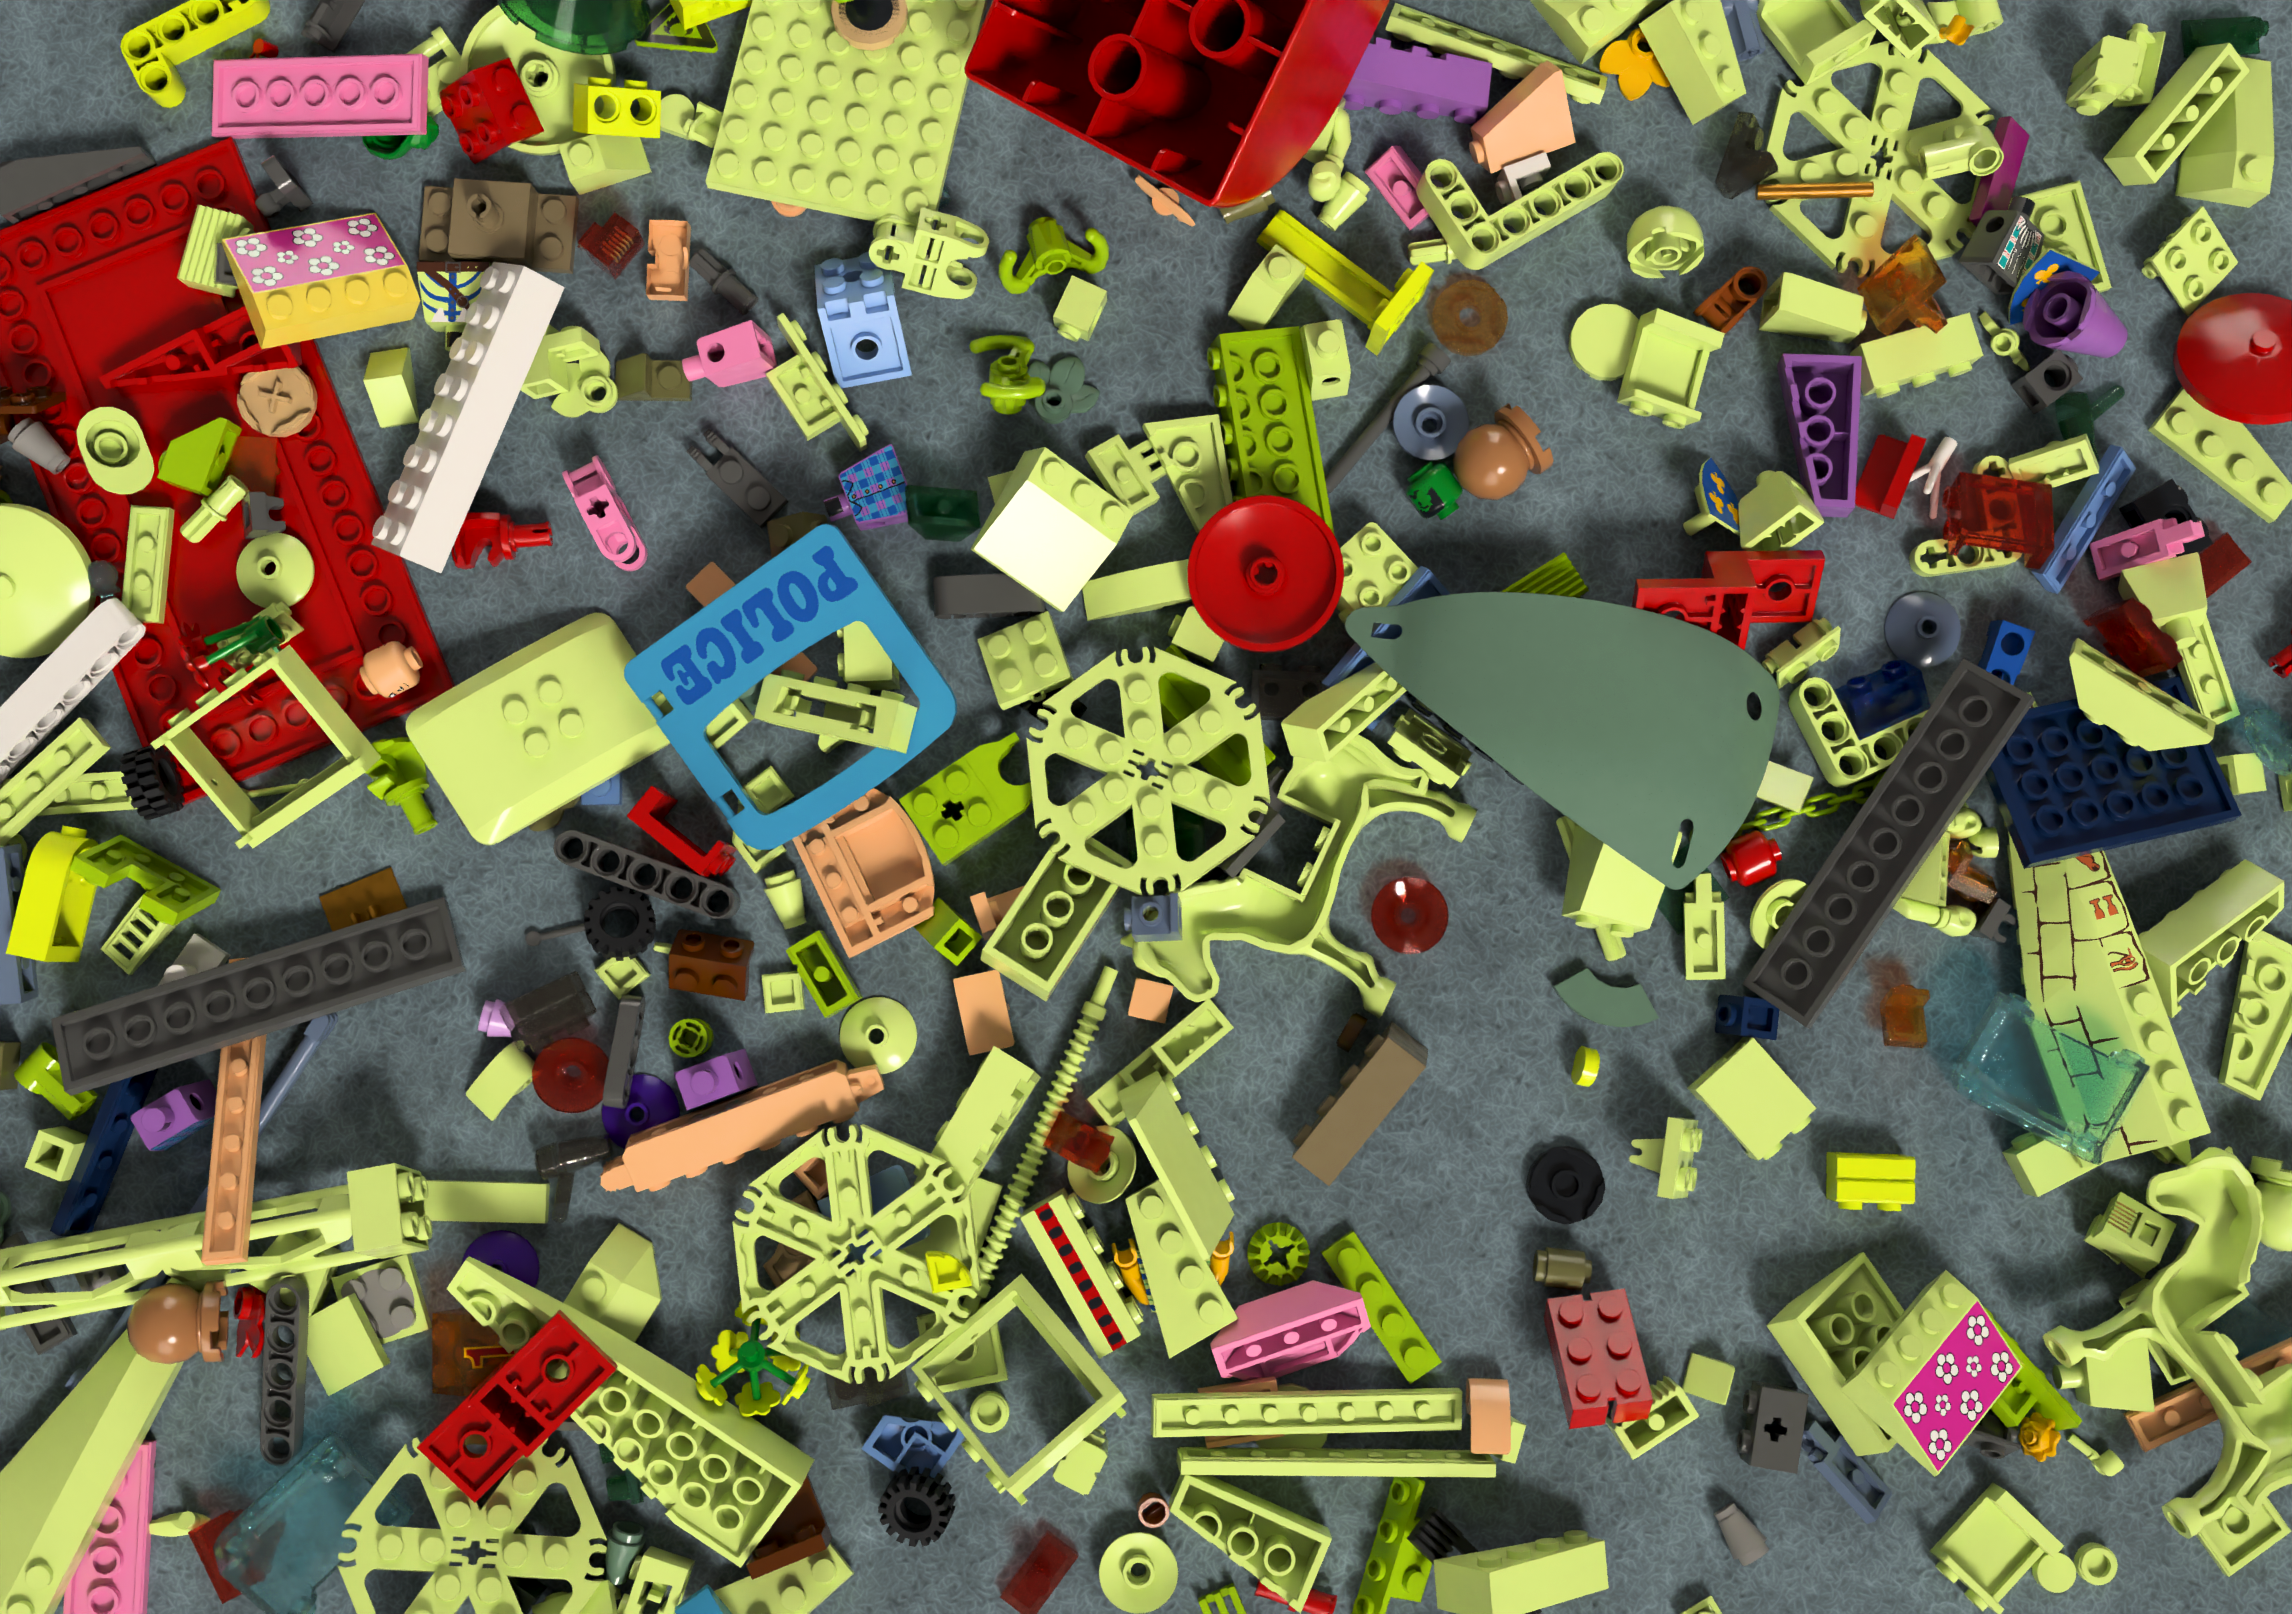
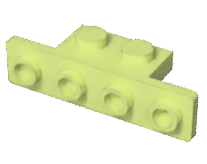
[766,313,869,452]

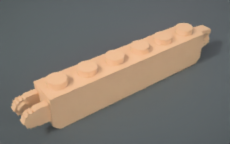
[600,1059,884,1192]

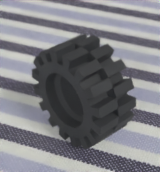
[120,745,185,820]
[878,1466,956,1547]

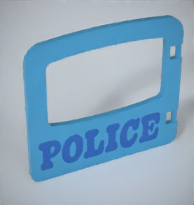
[624,524,957,850]

